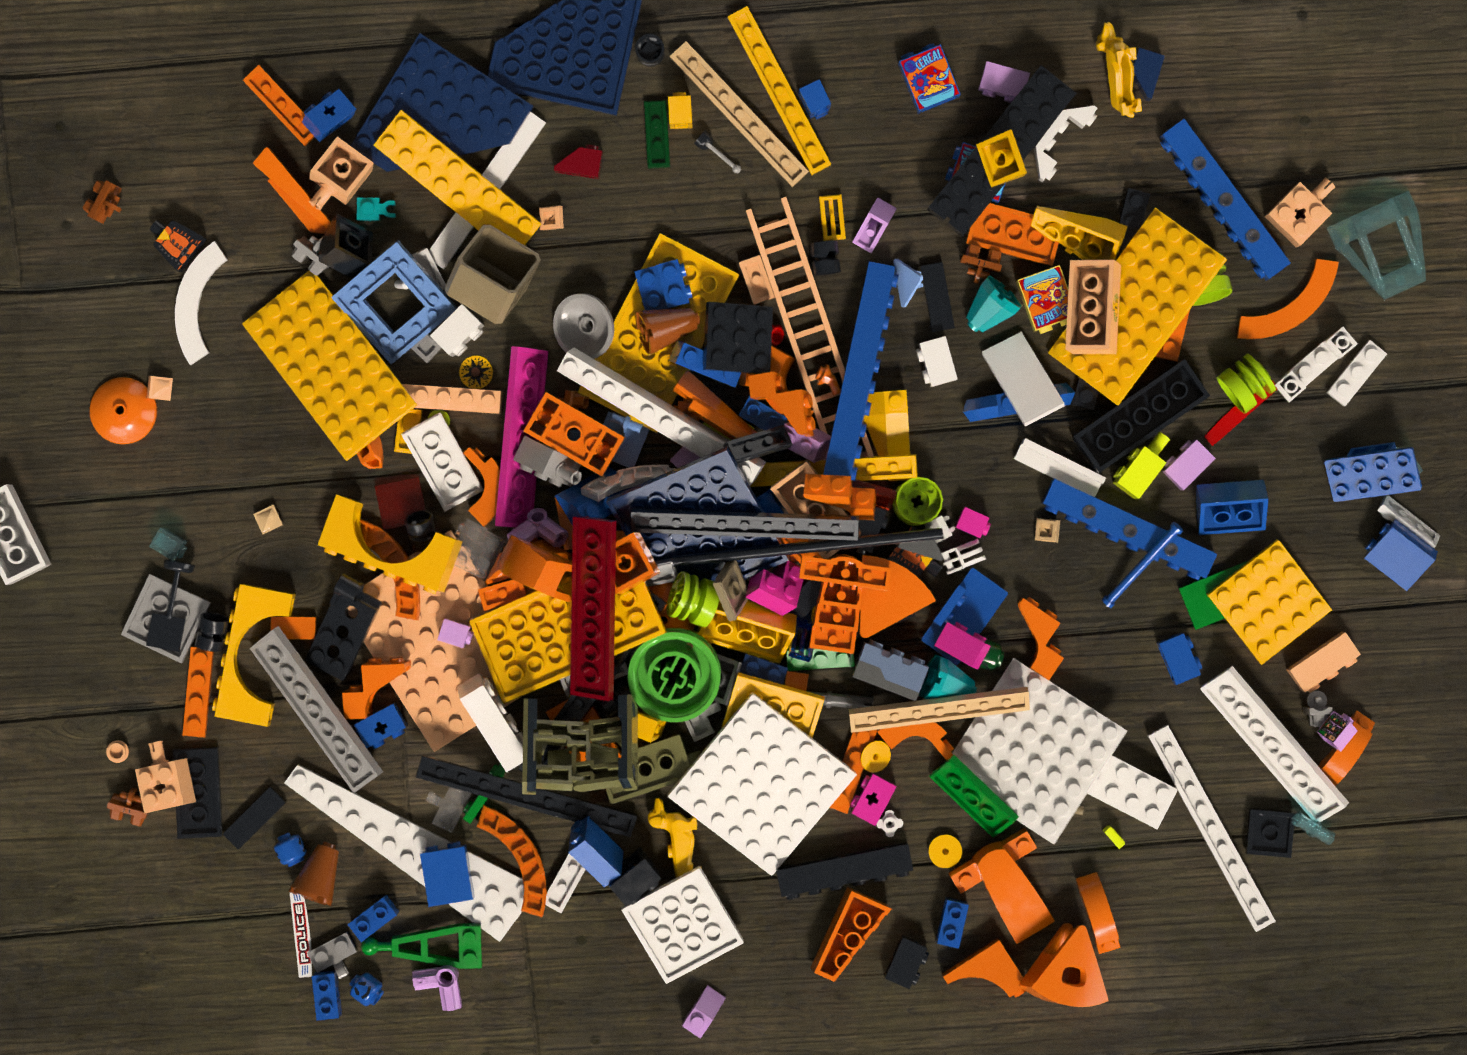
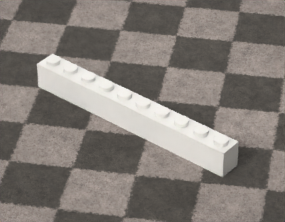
[557,347,766,486]

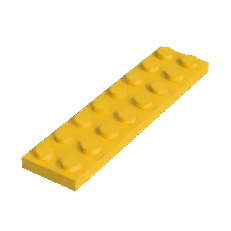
[374,110,542,245]

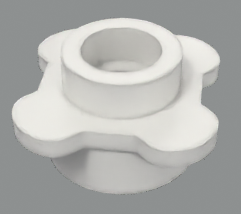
[876,810,903,837]

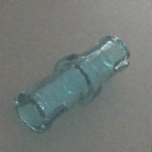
[1292,812,1336,845]

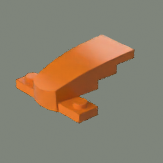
[798,554,892,654]
[948,828,1055,944]

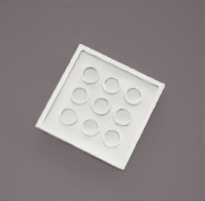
[621,866,744,984]

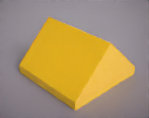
[976,130,1027,187]

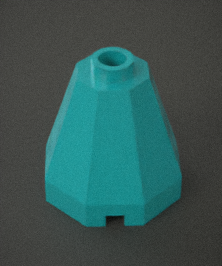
[966,275,1022,332]
[919,654,977,699]

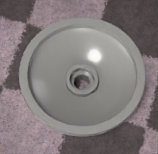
[553,293,614,359]

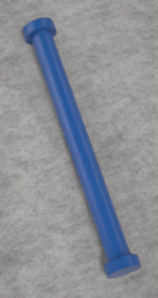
[1102,522,1183,608]

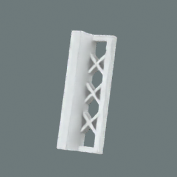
[1014,438,1106,497]

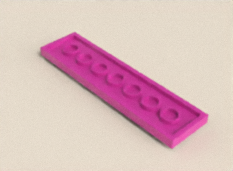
[495,346,548,528]

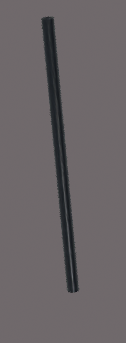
[672,528,943,567]

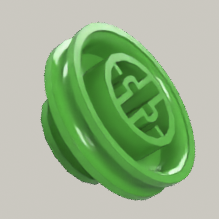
[628,628,721,722]

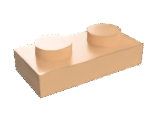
[739,255,775,305]

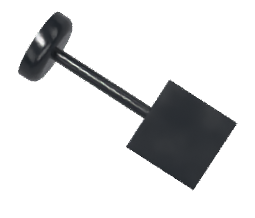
[146,559,195,652]

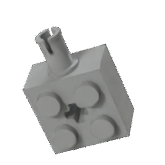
[513,436,582,487]

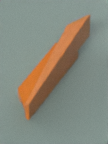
[253,147,331,234]
[673,371,760,458]

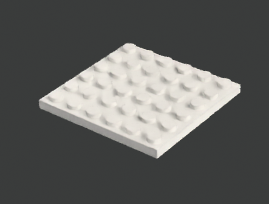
[952,658,1127,845]
[667,692,857,876]

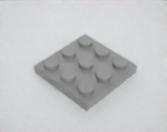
[121,574,211,663]

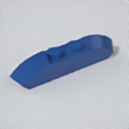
[963,383,1075,422]

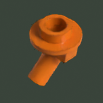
[815,364,841,395]

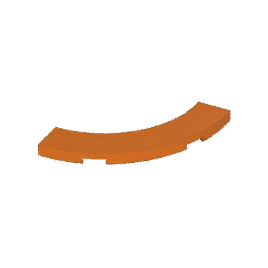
[1237,259,1339,340]
[360,519,420,621]
[477,805,547,917]

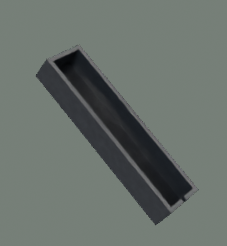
[927,65,1076,237]

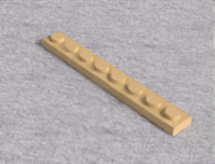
[670,41,809,187]
[849,687,1030,733]

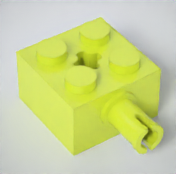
[1113,432,1170,499]

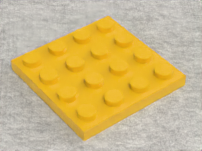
[1206,539,1332,665]
[721,672,825,738]

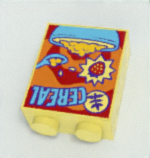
[1016,265,1069,334]

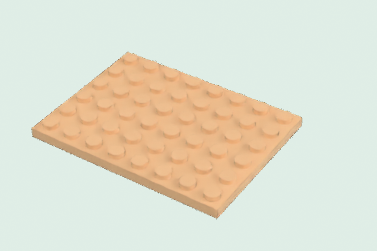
[348,530,522,752]

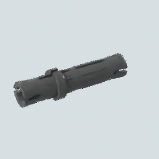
[807,690,874,708]

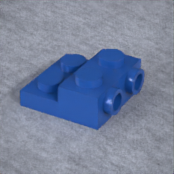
[634,259,692,310]

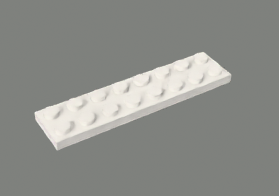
[1200,666,1349,824]

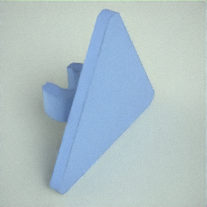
[893,259,923,307]

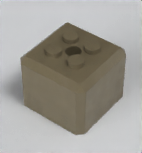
[444,225,541,324]

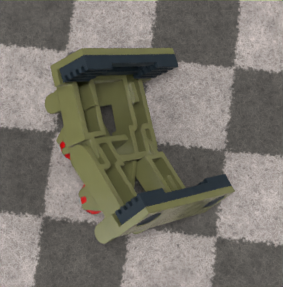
[522,694,638,795]

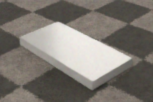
[982,332,1065,426]
[401,412,484,511]

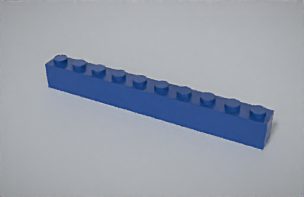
[823,261,899,481]

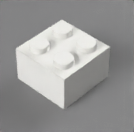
[430,304,484,357]

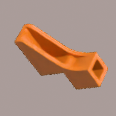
[748,371,816,437]
[803,474,876,520]
[1018,597,1064,680]
[342,657,411,719]

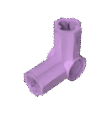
[507,508,569,548]
[412,965,462,1011]

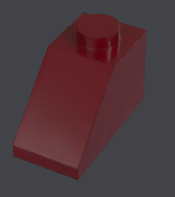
[554,144,603,179]

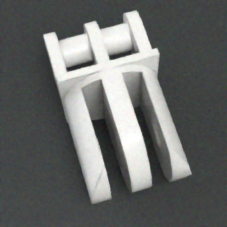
[941,539,986,575]

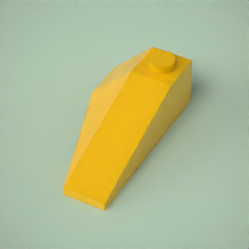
[1031,206,1128,260]
[864,390,911,481]

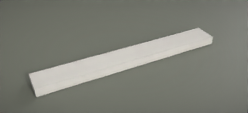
[429,112,546,269]

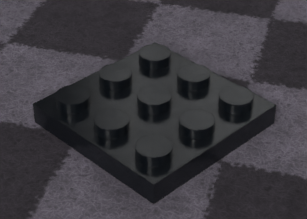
[703,302,773,374]

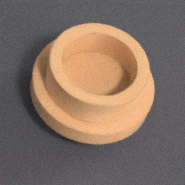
[106,740,129,763]

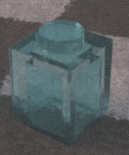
[149,527,187,560]

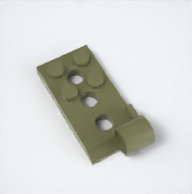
[605,734,701,804]

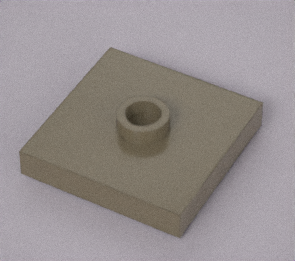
[713,560,748,621]

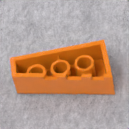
[810,887,892,982]

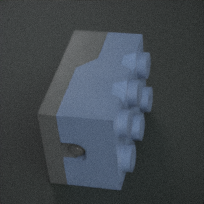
[851,639,929,701]

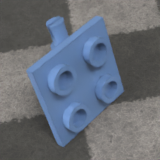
[603,411,649,468]

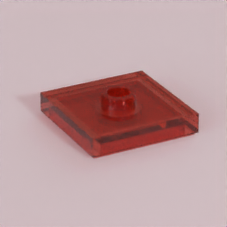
[375,477,426,530]
[852,479,896,511]

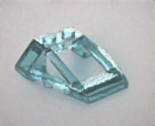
[1327,190,1426,300]

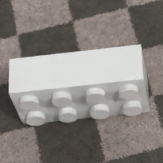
[0,484,52,585]
[457,673,523,772]
[1087,755,1178,830]

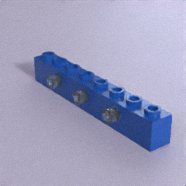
[1160,119,1291,280]
[1041,479,1217,581]

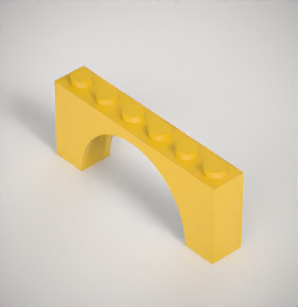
[318,494,463,594]
[212,584,296,727]

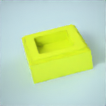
[1102,825,1125,849]

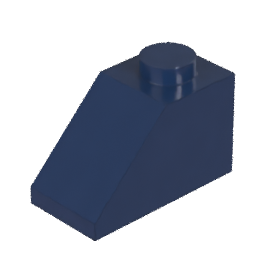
[1132,48,1165,101]

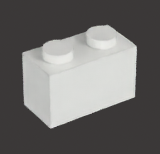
[916,336,957,387]

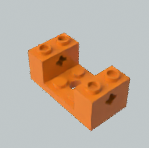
[524,392,625,476]

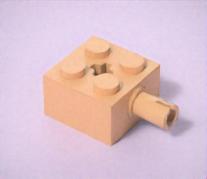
[309,137,374,210]
[1264,178,1335,248]
[135,741,196,813]

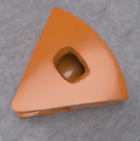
[497,535,572,602]
[859,555,936,638]
[1019,923,1109,1007]

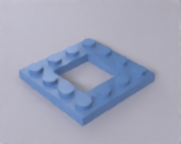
[331,240,458,364]

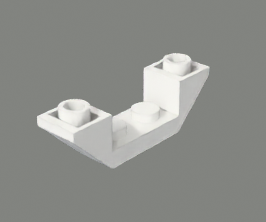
[1034,106,1098,182]
[1275,327,1358,402]

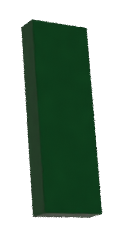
[644,100,670,169]

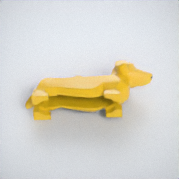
[1096,22,1142,118]
[648,797,702,878]

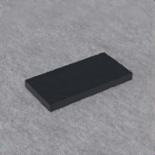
[173,747,223,839]

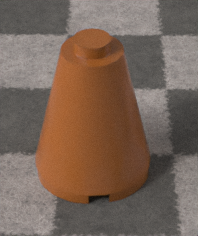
[635,308,700,354]
[289,841,339,906]

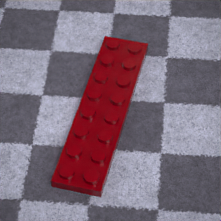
[570,515,616,701]

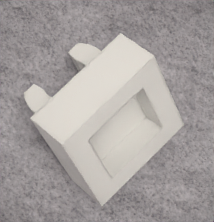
[924,516,955,543]

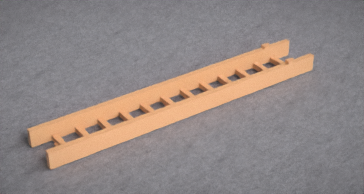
[746,197,874,457]

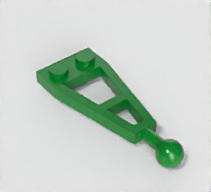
[361,923,483,969]

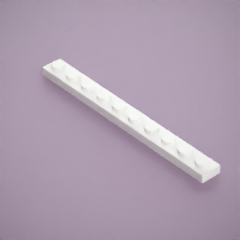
[1147,725,1276,932]

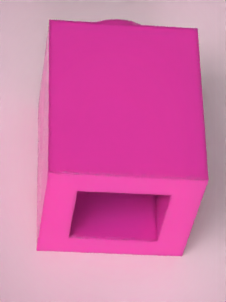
[955,507,991,538]

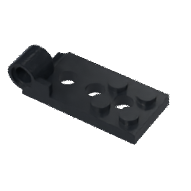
[304,573,383,681]

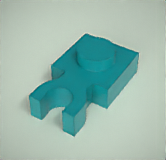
[357,198,396,221]

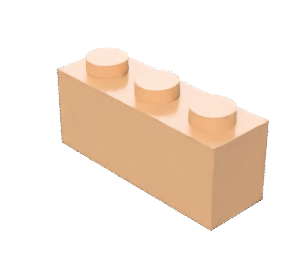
[1286,632,1361,693]

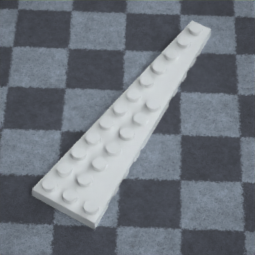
[284,764,524,942]

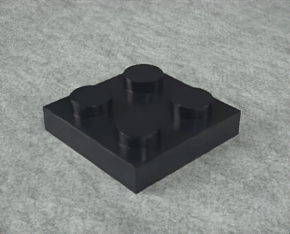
[1245,809,1295,858]

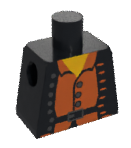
[149,220,207,273]
[887,525,943,577]

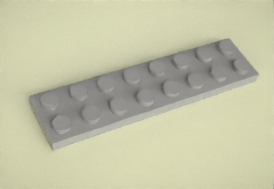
[250,626,383,793]

